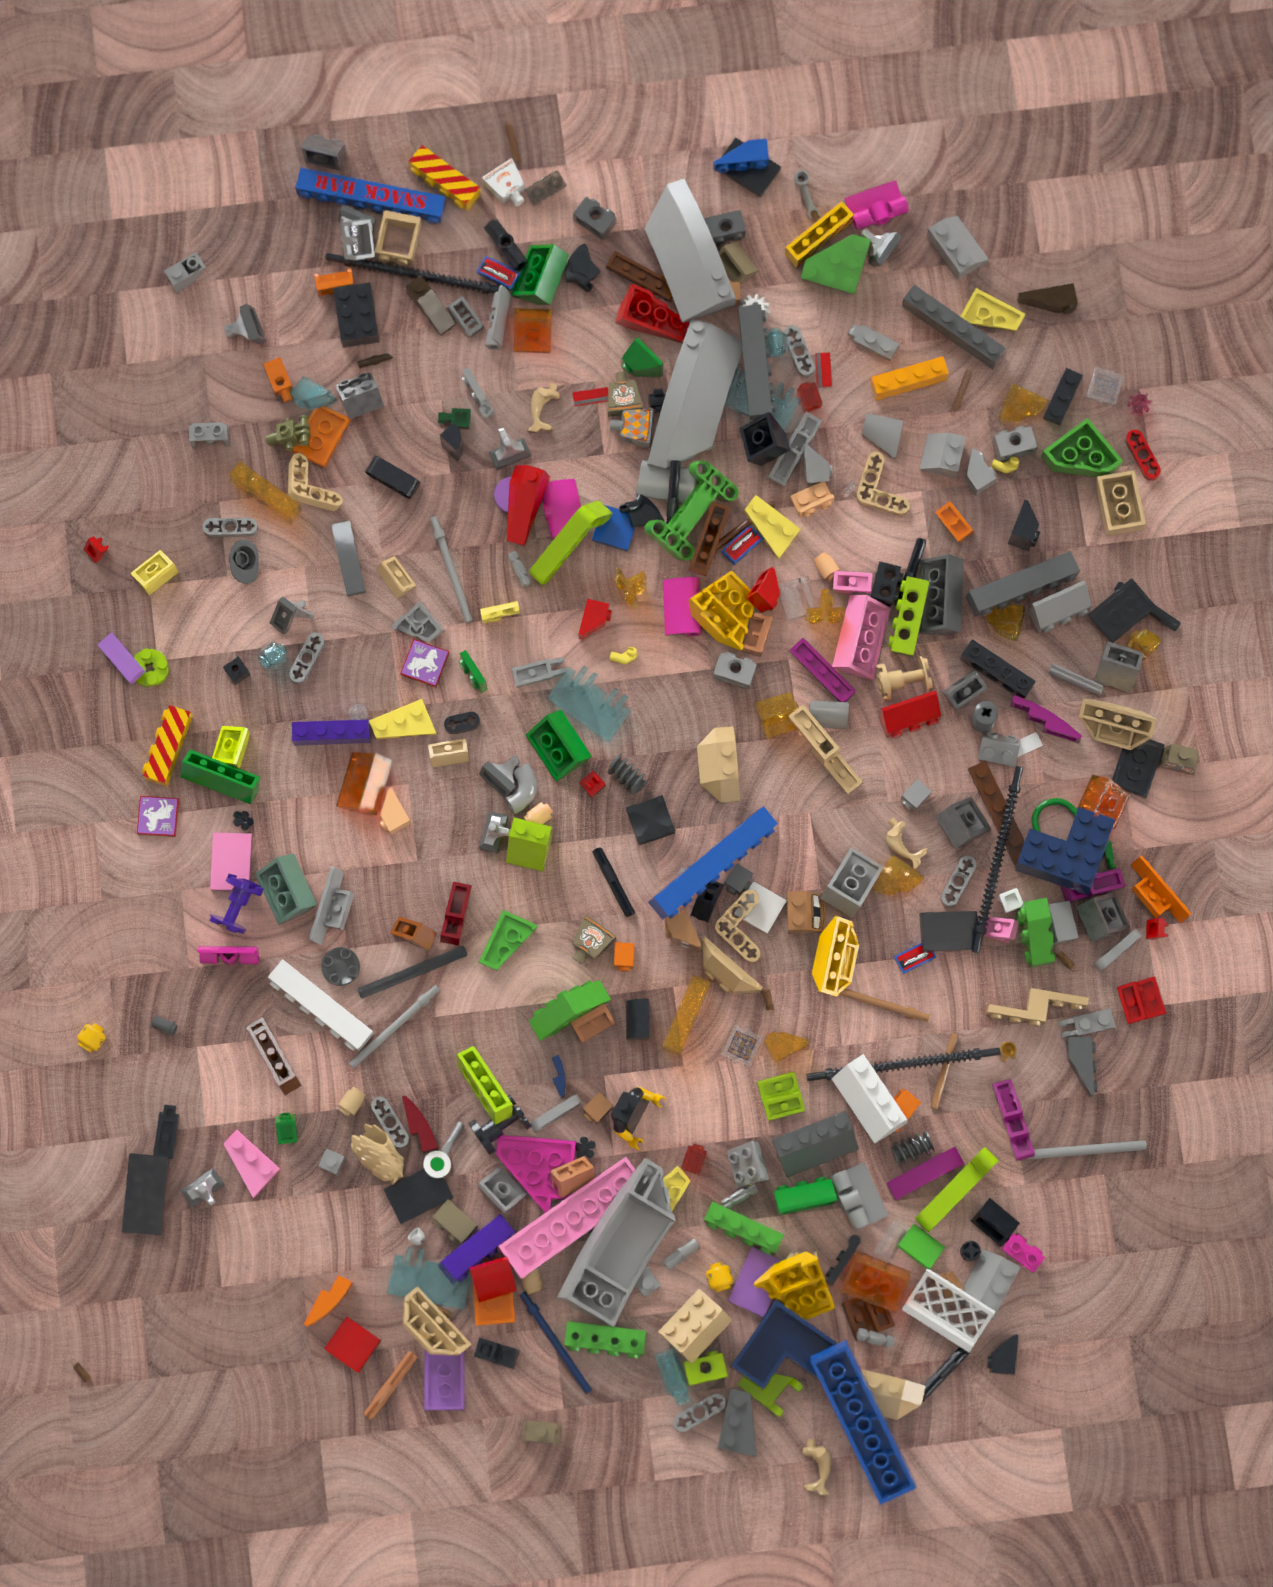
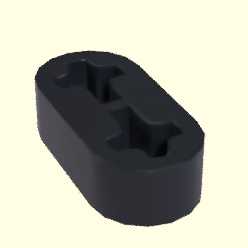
[444,712,480,734]

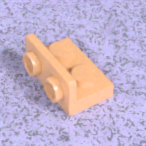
[790,481,835,517]

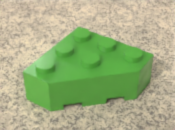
[800,234,871,294]
[1041,418,1123,477]
[1016,898,1055,968]
[529,980,611,1041]

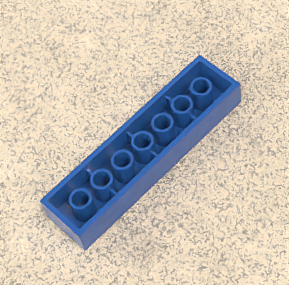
[811,1340,917,1505]

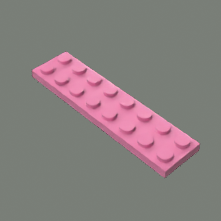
[498,1157,635,1280]

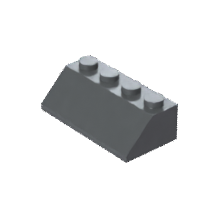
[918,554,964,635]
[772,1111,859,1178]

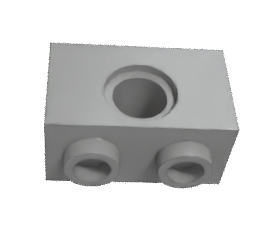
[993,426,1037,462]
[713,652,757,689]

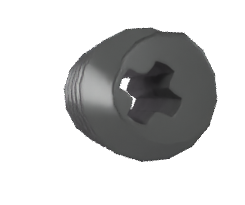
[972,701,998,732]
[607,753,650,795]
[891,1131,935,1167]

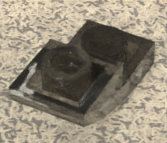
[524,170,567,206]

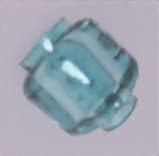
[765,328,788,357]
[258,642,287,670]

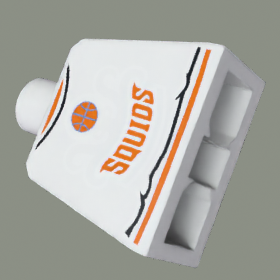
[482,158,525,206]

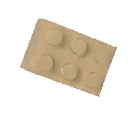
[1095,470,1146,537]
[658,1289,732,1364]

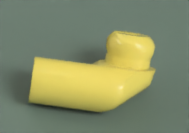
[991,457,1019,474]
[609,647,637,665]

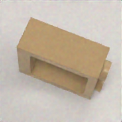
[375,210,422,266]

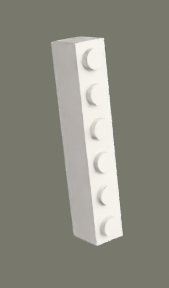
[268,959,374,1052]

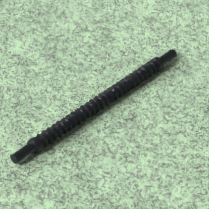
[326,253,509,294]
[972,766,1023,954]
[806,1047,1001,1081]

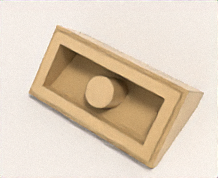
[376,556,416,599]
[428,738,469,767]

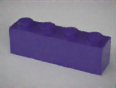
[292,719,371,746]
[438,1214,515,1284]

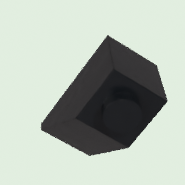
[690,881,724,922]
[987,1334,1019,1375]

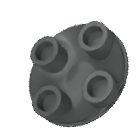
[321,947,360,986]

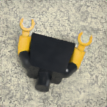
[611,1087,666,1150]

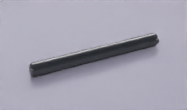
[358,946,467,998]

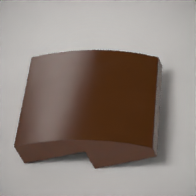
[841,1289,895,1341]

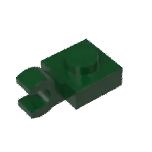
[438,408,471,429]

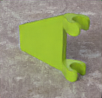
[737,1374,803,1417]

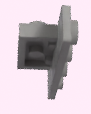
[309,867,354,945]

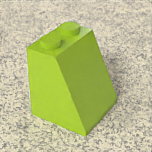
[506,818,553,872]

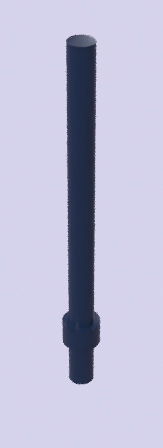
[519,1291,592,1394]

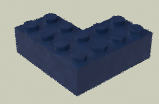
[1016,807,1115,895]
[730,1300,838,1390]

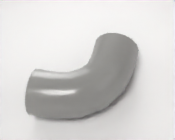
[505,763,537,814]

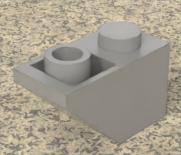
[164,252,206,293]
[965,448,996,496]

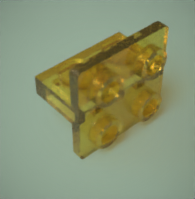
[614,567,647,610]
[805,589,845,624]
[755,692,799,738]

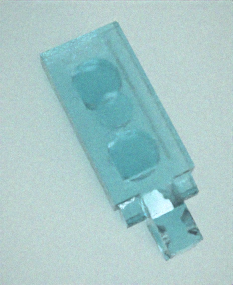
[655,1348,690,1405]

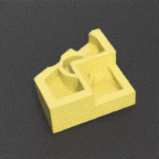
[480,601,520,624]

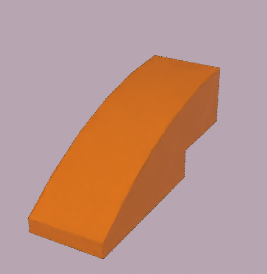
[304,1275,353,1327]

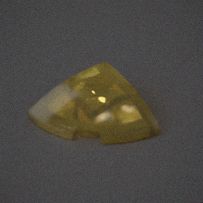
[998,383,1048,422]
[986,605,1025,641]
[871,855,924,895]

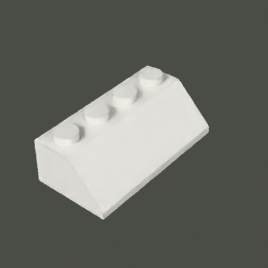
[832,1054,908,1144]

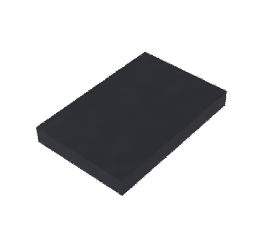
[722,137,781,198]
[1088,578,1156,643]
[1110,739,1165,798]
[919,911,978,952]
[383,1169,454,1225]

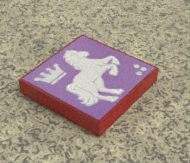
[400,639,449,687]
[137,796,179,837]

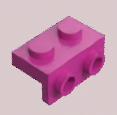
[1002,1233,1045,1273]

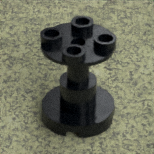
[468,1095,532,1155]

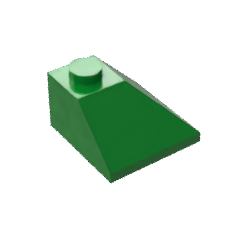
[621,337,664,377]

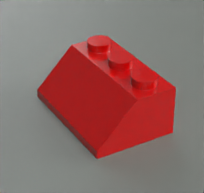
[879,690,942,738]

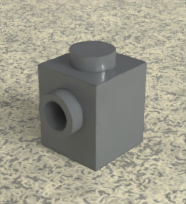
[724,863,753,895]

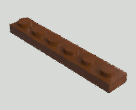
[968,761,1025,872]

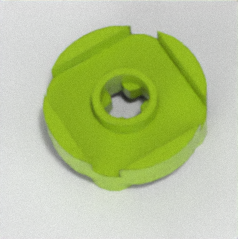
[134,648,169,687]

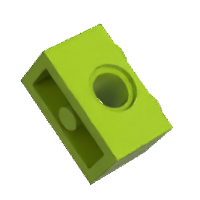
[684,1350,728,1386]

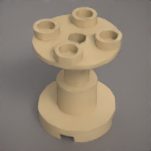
[875,656,933,702]

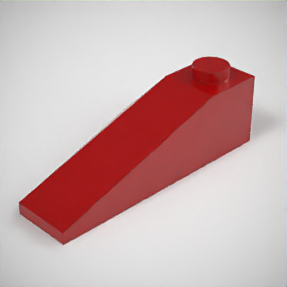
[615,284,690,344]
[507,465,551,546]

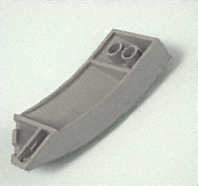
[644,179,736,323]
[647,319,743,470]
[557,1158,676,1327]

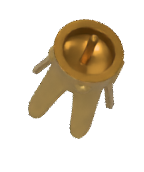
[1000,1041,1017,1062]

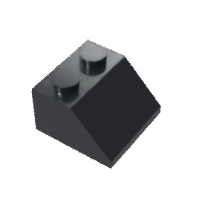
[739,412,790,466]
[1008,500,1040,552]

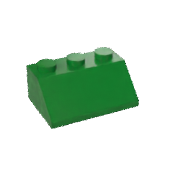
[511,244,569,305]
[525,710,592,782]
[773,1177,837,1216]

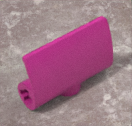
[845,180,909,230]
[542,479,581,540]
[663,577,702,636]
[197,946,260,965]

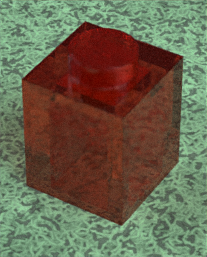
[796,382,823,414]
[681,1143,707,1175]

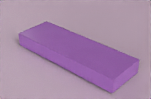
[98,632,146,684]

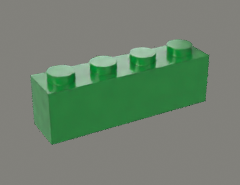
[180,750,260,805]

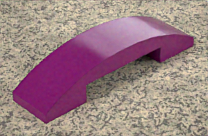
[886,1147,965,1200]

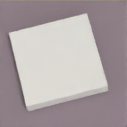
[734,881,787,934]

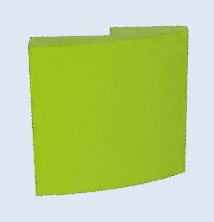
[757,1071,805,1121]

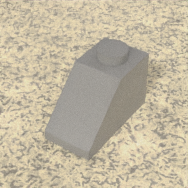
[803,444,833,483]

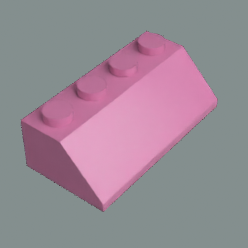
[832,595,891,680]

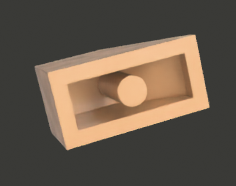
[380,787,411,835]

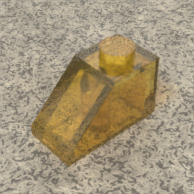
[1128,628,1162,661]
[764,1031,810,1063]

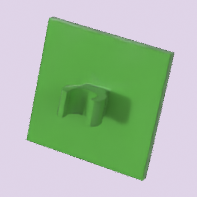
[897,1224,945,1269]

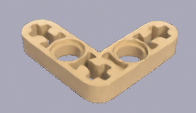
[856,452,910,516]
[288,453,343,511]
[715,890,761,962]

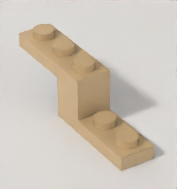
[788,705,863,795]
[986,988,1089,1026]

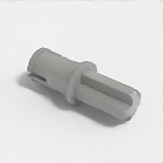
[663,1238,700,1270]

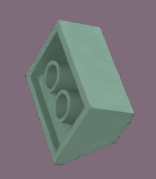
[255,853,317,925]

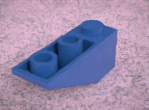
[713,138,769,173]

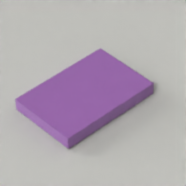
[728,1247,783,1318]
[424,1350,464,1411]

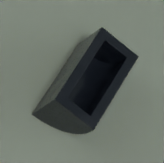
[440,422,463,461]
[626,999,649,1040]
[971,1198,1020,1247]

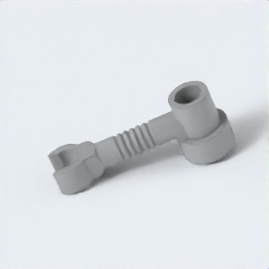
[794,170,820,221]

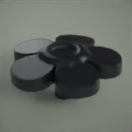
[233,811,254,831]
[575,1137,596,1158]

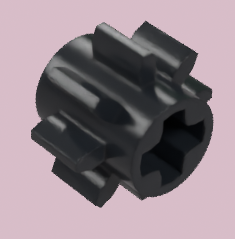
[649,389,666,413]

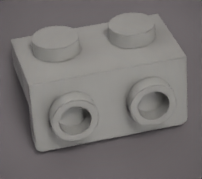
[978,731,1021,767]

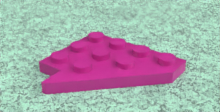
[496,1135,576,1213]

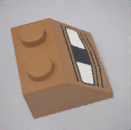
[786,891,826,934]
[663,910,702,953]

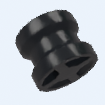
[960,1241,981,1261]

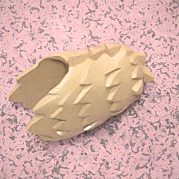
[351,1124,404,1184]

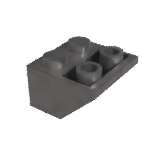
[336,372,384,419]
[1094,642,1144,693]

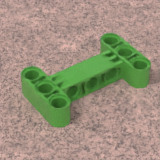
[645,460,739,561]

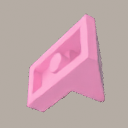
[833,571,872,595]
[983,917,1019,943]

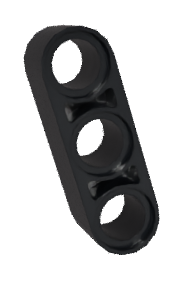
[365,456,421,499]

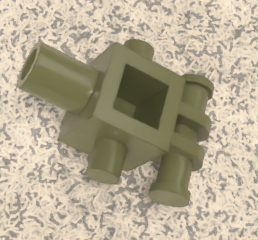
[266,415,310,451]

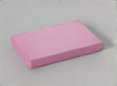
[210,833,252,891]

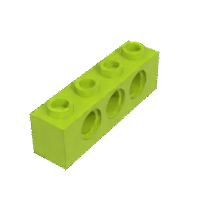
[888,576,930,657]
[457,1046,512,1125]

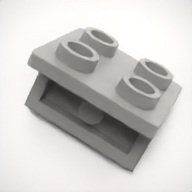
[727,1141,769,1188]

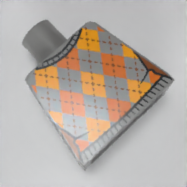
[610,408,653,448]

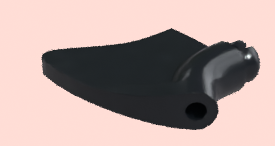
[565,244,601,292]
[619,494,665,531]

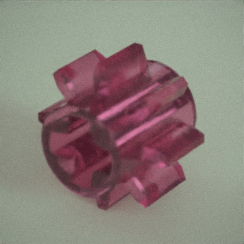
[1127,391,1152,416]

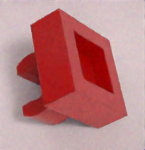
[83,536,109,563]
[579,770,606,798]
[1146,918,1169,940]

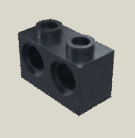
[870,561,904,607]

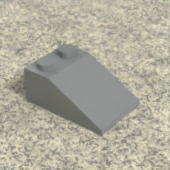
[820,847,884,918]

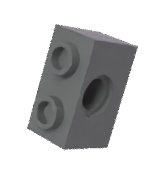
[573,197,616,240]
[704,210,746,245]
[942,670,988,710]

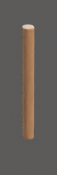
[931,1033,959,1109]

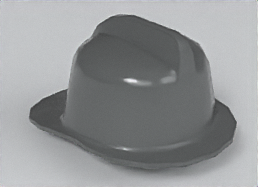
[229,539,259,584]

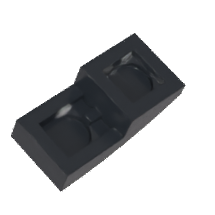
[474,1337,520,1369]

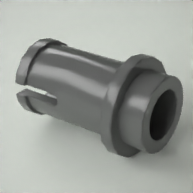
[151,1015,178,1036]

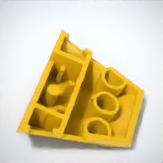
[689,571,754,651]
[753,1251,835,1320]

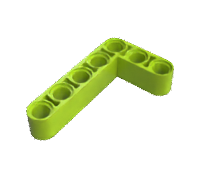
[529,500,613,586]
[915,1147,999,1232]

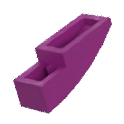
[1060,868,1126,903]

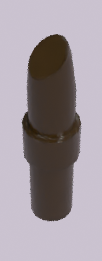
[357,353,393,368]

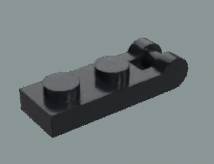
[825,1235,861,1286]

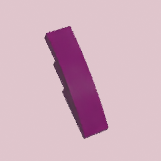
[1010,695,1082,744]
[992,1079,1035,1161]

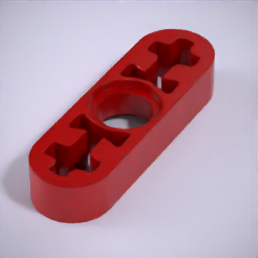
[1125,429,1161,481]

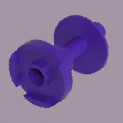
[209,873,264,934]

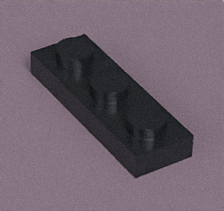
[1043,368,1083,426]

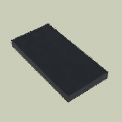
[122,1153,169,1235]

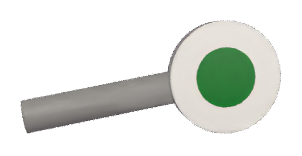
[423,1122,465,1179]

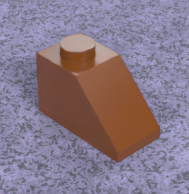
[390,916,437,950]

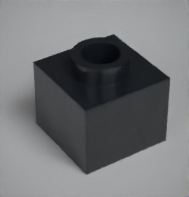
[223,656,251,685]

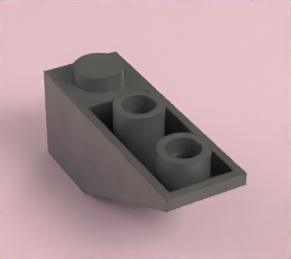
[1066,1037,1097,1097]

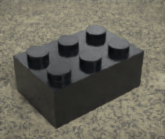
[333,282,379,348]

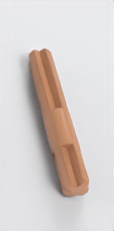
[364,1351,417,1420]

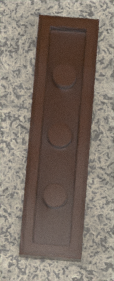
[606,251,673,303]

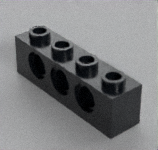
[960,639,1036,699]

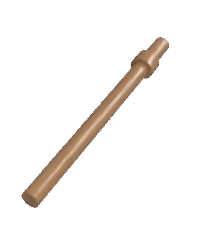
[816,987,930,1022]

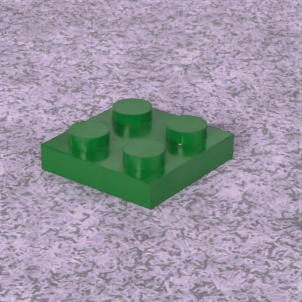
[459,650,488,694]

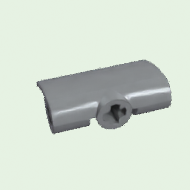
[485,285,511,350]
[636,460,696,503]
[830,1162,888,1231]

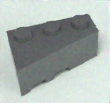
[717,1389,757,1457]

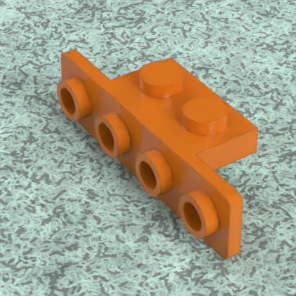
[1131,855,1191,923]

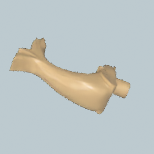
[528,383,560,433]
[885,817,927,870]
[803,1439,832,1495]

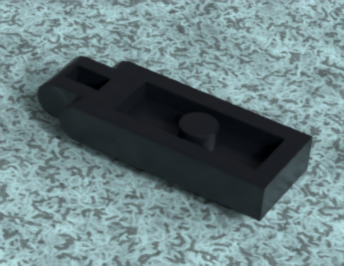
[153,1105,179,1159]

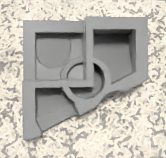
[862,413,903,459]
[392,602,446,643]

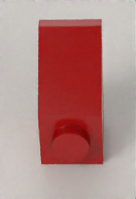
[746,567,781,613]
[578,598,612,640]

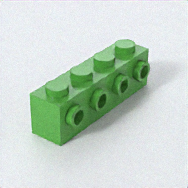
[704,1202,784,1255]
[565,1321,646,1359]

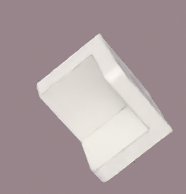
[997,888,1023,913]

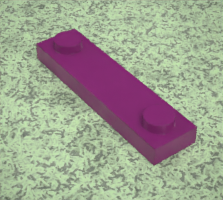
[789,638,856,702]

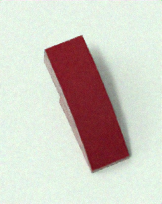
[440,882,472,946]
[402,1095,439,1154]

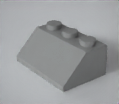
[927,216,989,280]
[1029,581,1092,633]
[958,1249,1020,1321]

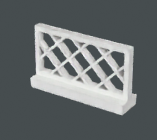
[902,1269,995,1352]

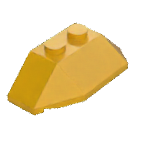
[812,916,859,997]

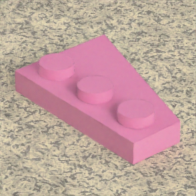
[224,1130,280,1198]

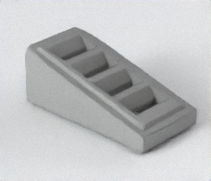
[446,296,484,337]

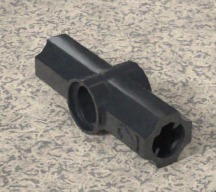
[484,219,528,271]

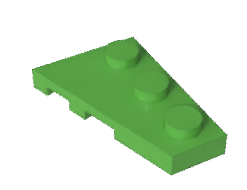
[479,910,538,971]

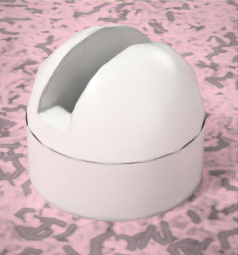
[408,1228,425,1245]

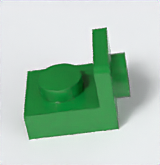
[275,1112,298,1145]

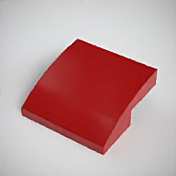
[1117,976,1167,1024]
[469,1256,517,1303]
[324,1316,381,1373]

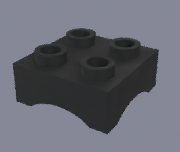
[626,795,675,846]

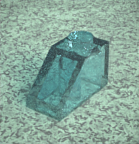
[290,376,337,410]

